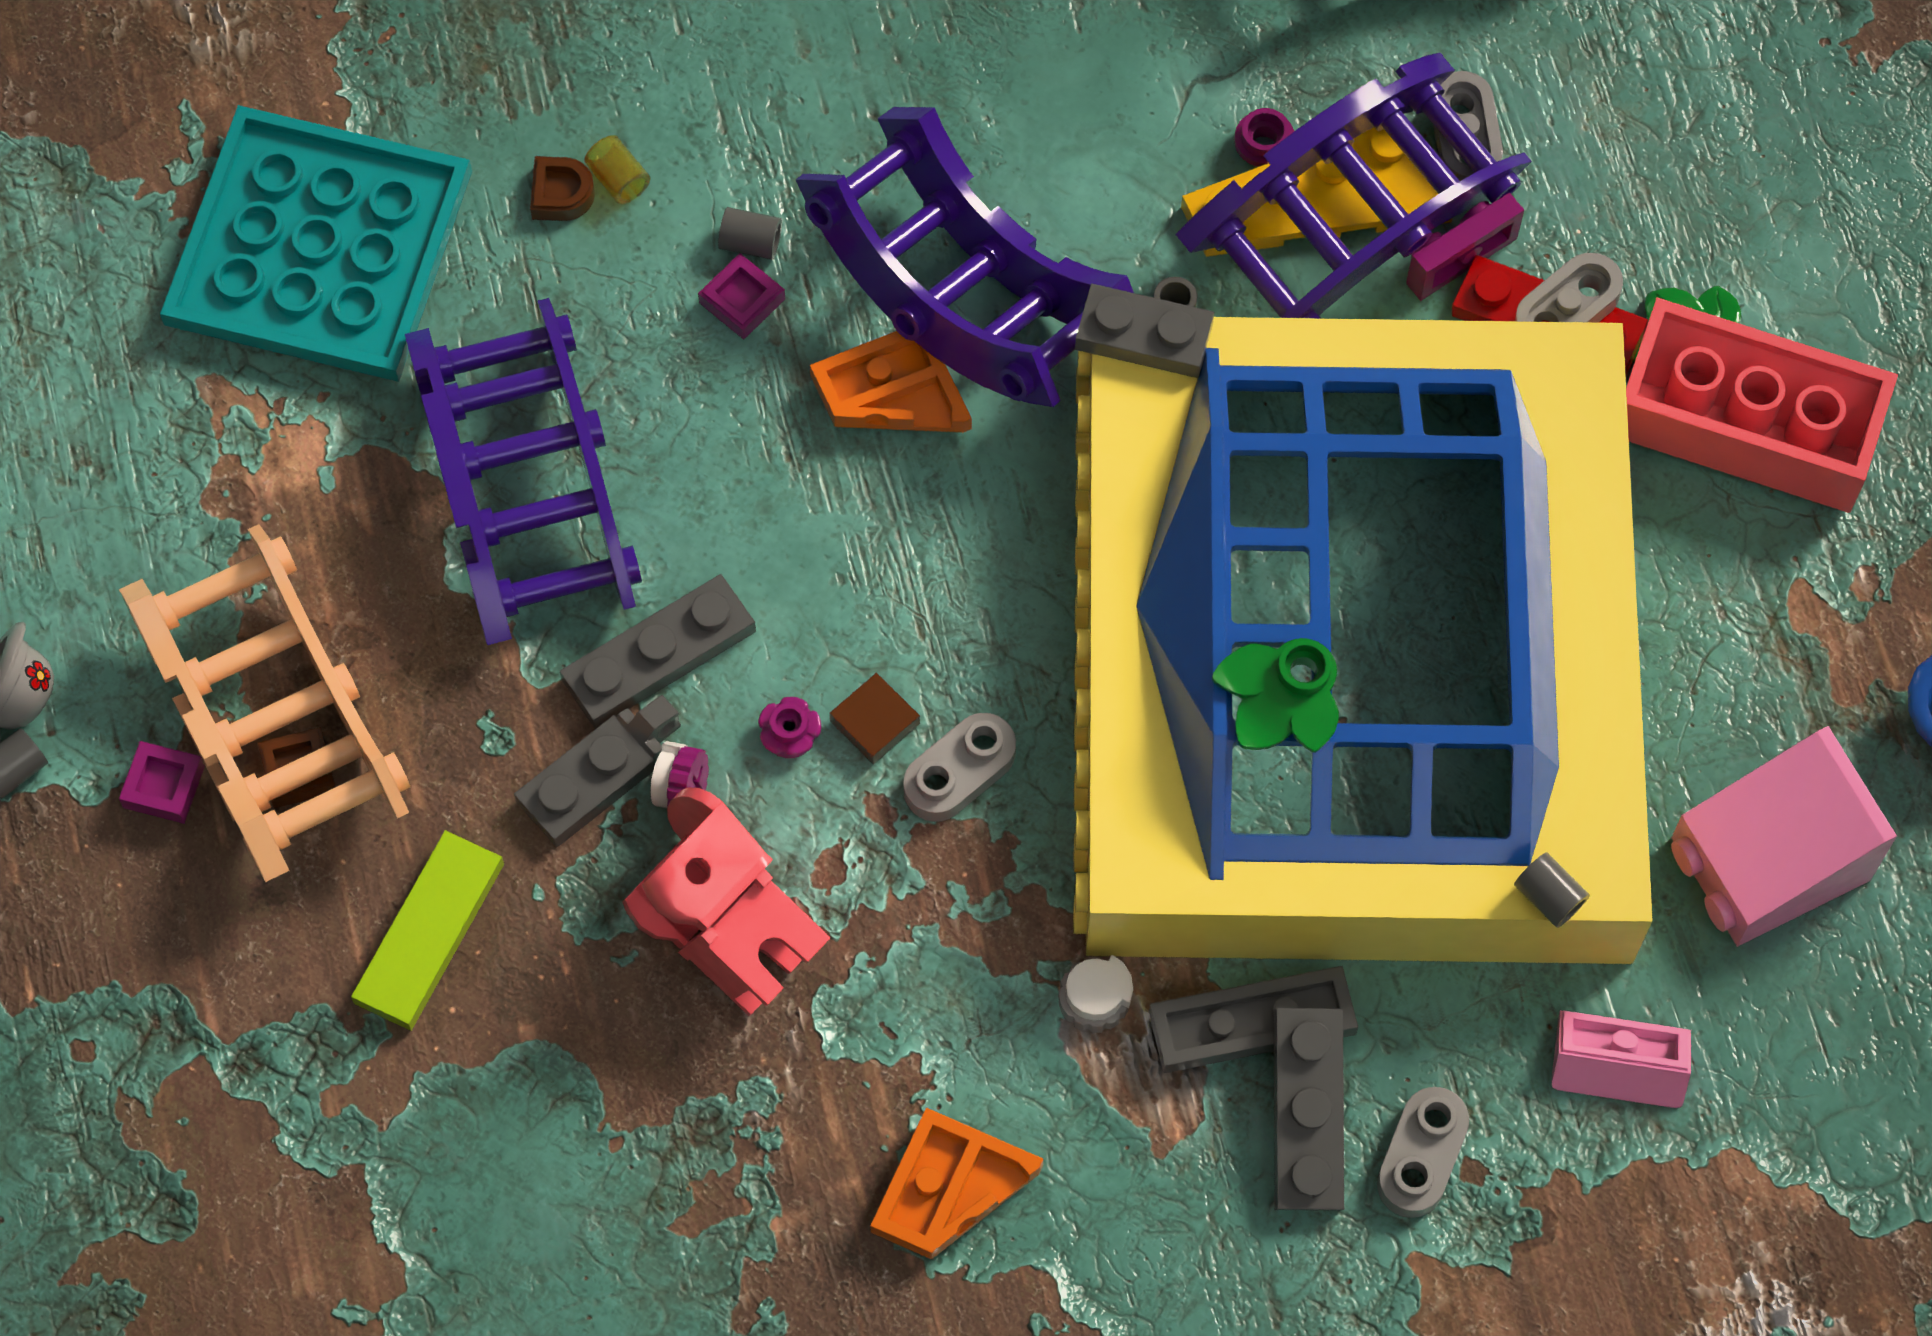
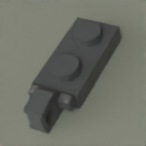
[514,695,681,847]

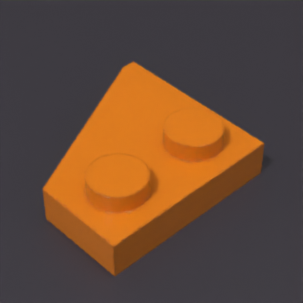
[810,331,972,433]
[870,1108,1043,1260]

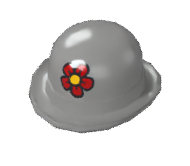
[0,622,54,729]

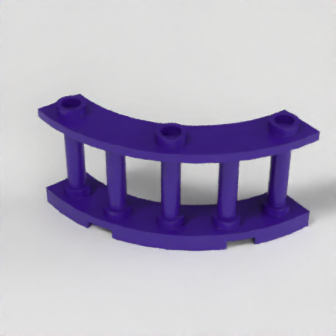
[1175,53,1532,319]
[796,107,1134,407]
[405,298,642,645]

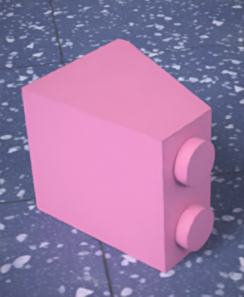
[1671,726,1897,947]

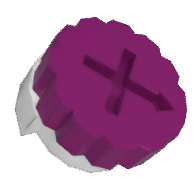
[651,741,709,808]

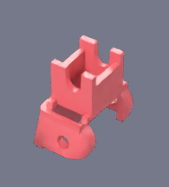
[623,787,830,1016]

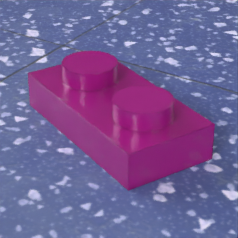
[1406,192,1524,301]

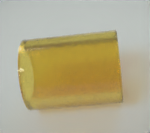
[584,135,651,204]

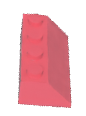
[1626,297,1898,513]

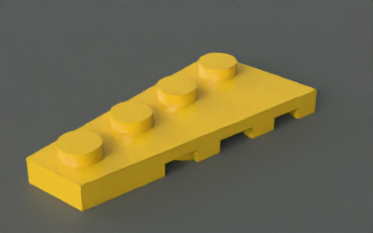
[1181,127,1453,257]

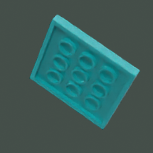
[160,105,472,382]

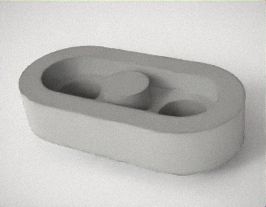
[1433,71,1503,181]
[1515,253,1623,323]
[904,713,1016,822]
[1377,1087,1469,1218]

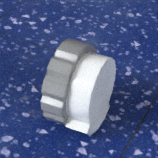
[1058,955,1133,1033]

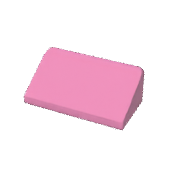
[1552,1010,1691,1108]

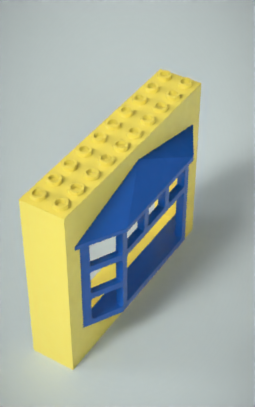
[1073,317,1652,964]

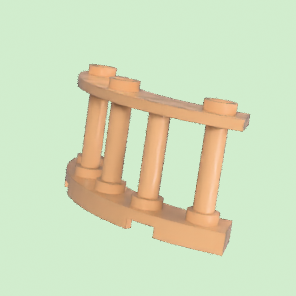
[119,524,410,882]

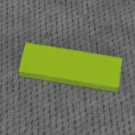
[351,830,504,1031]

